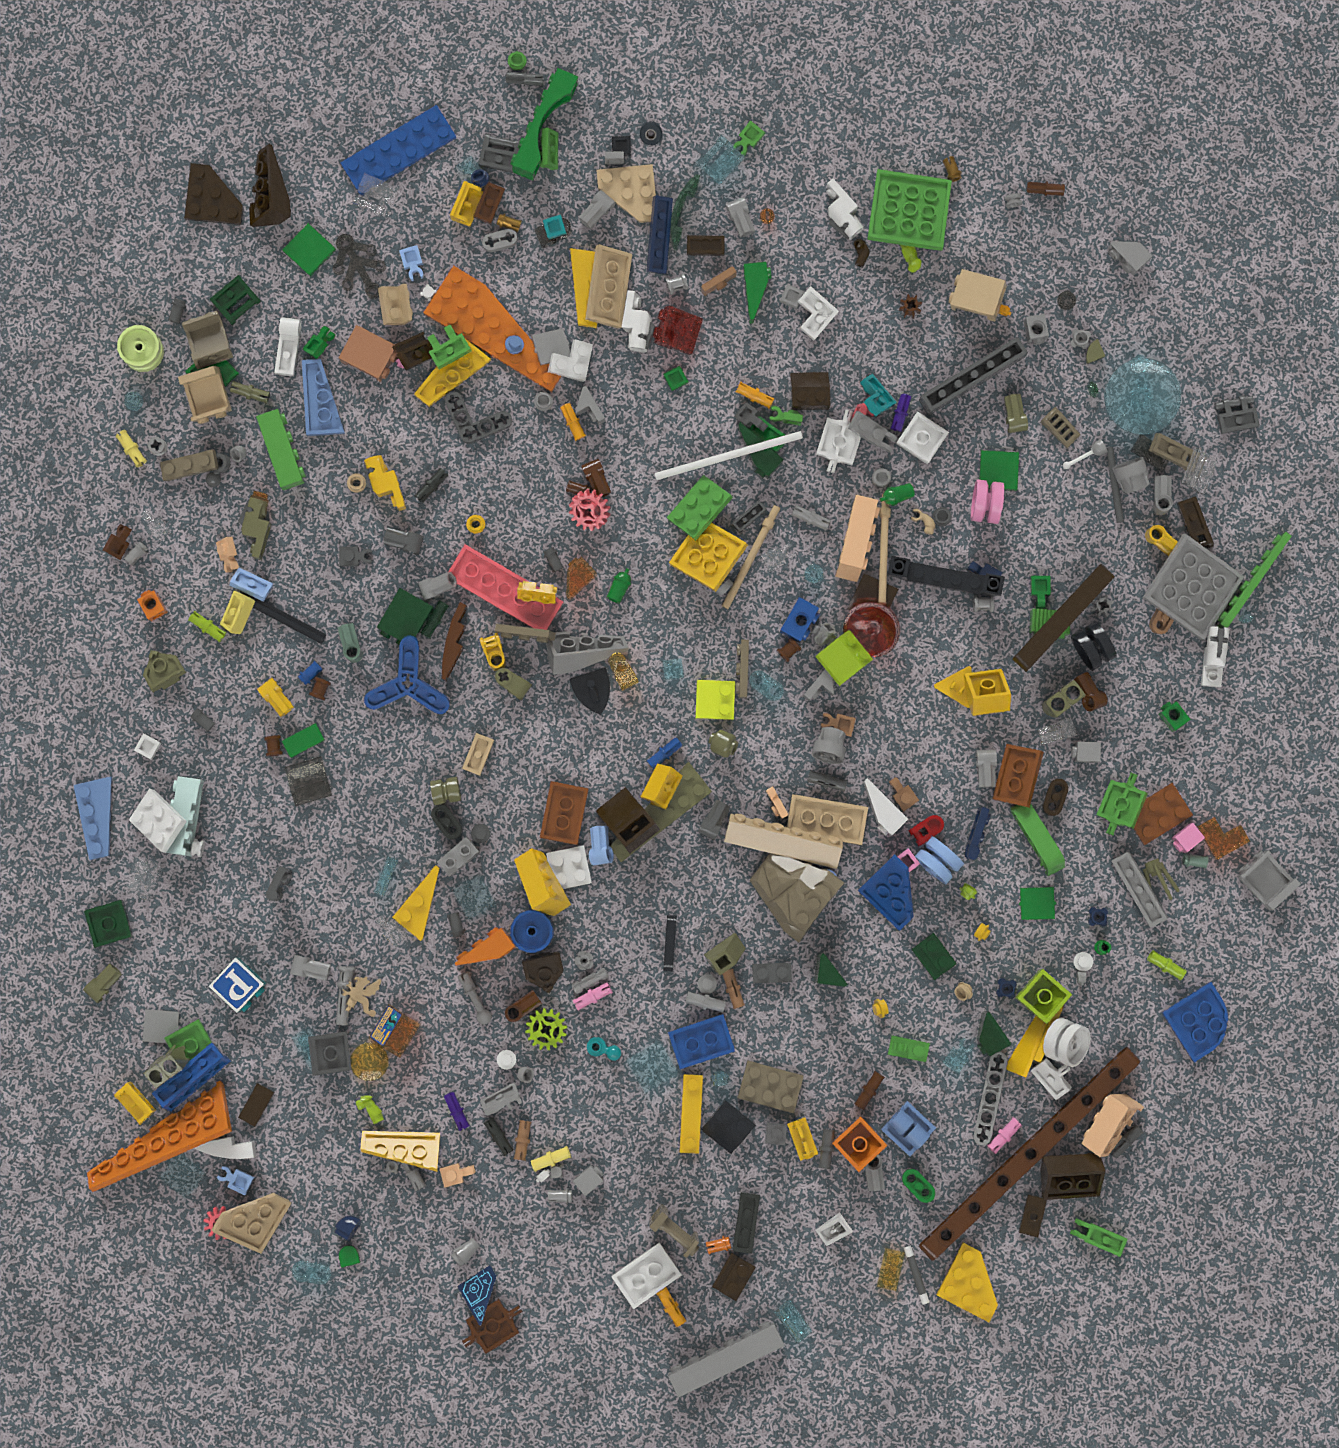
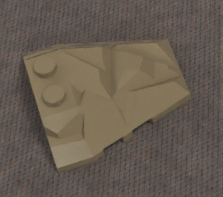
[750,853,844,943]

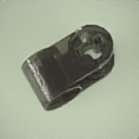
[534,218,572,248]

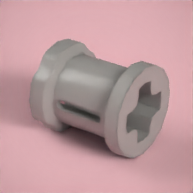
[665,273,689,295]
[148,437,168,456]
[973,595,994,612]

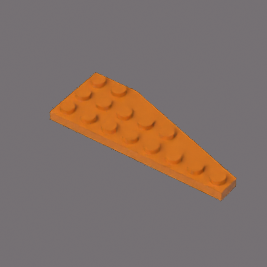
[423,265,561,393]

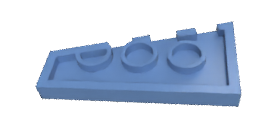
[302,359,345,436]
[73,777,112,860]

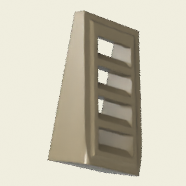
[1040,407,1081,448]

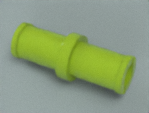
[188,611,227,643]
[1147,950,1187,980]

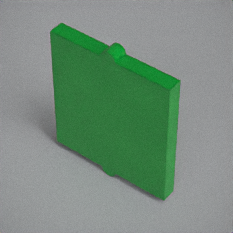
[1019,887,1056,920]

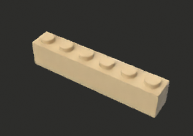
[724,814,843,869]

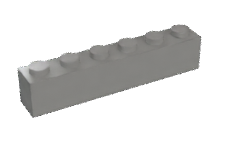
[668,1321,785,1398]

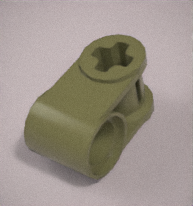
[495,668,532,701]

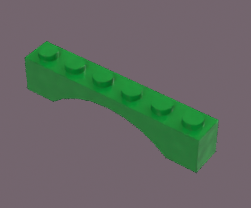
[510,68,578,181]

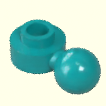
[587,1037,622,1061]

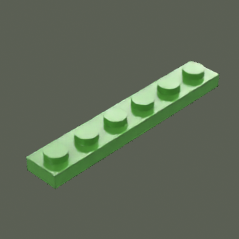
[1217,532,1292,629]

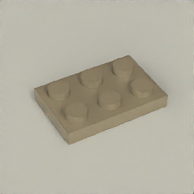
[737,1060,804,1113]

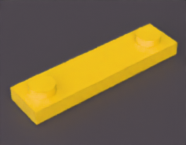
[680,1074,703,1154]

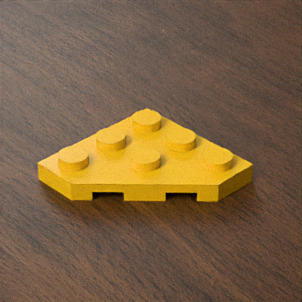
[936,1242,998,1322]

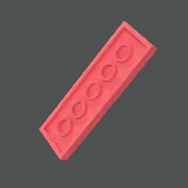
[448,544,564,630]

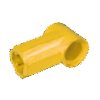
[1145,525,1178,557]
[257,678,294,717]

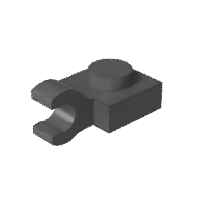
[734,402,768,432]

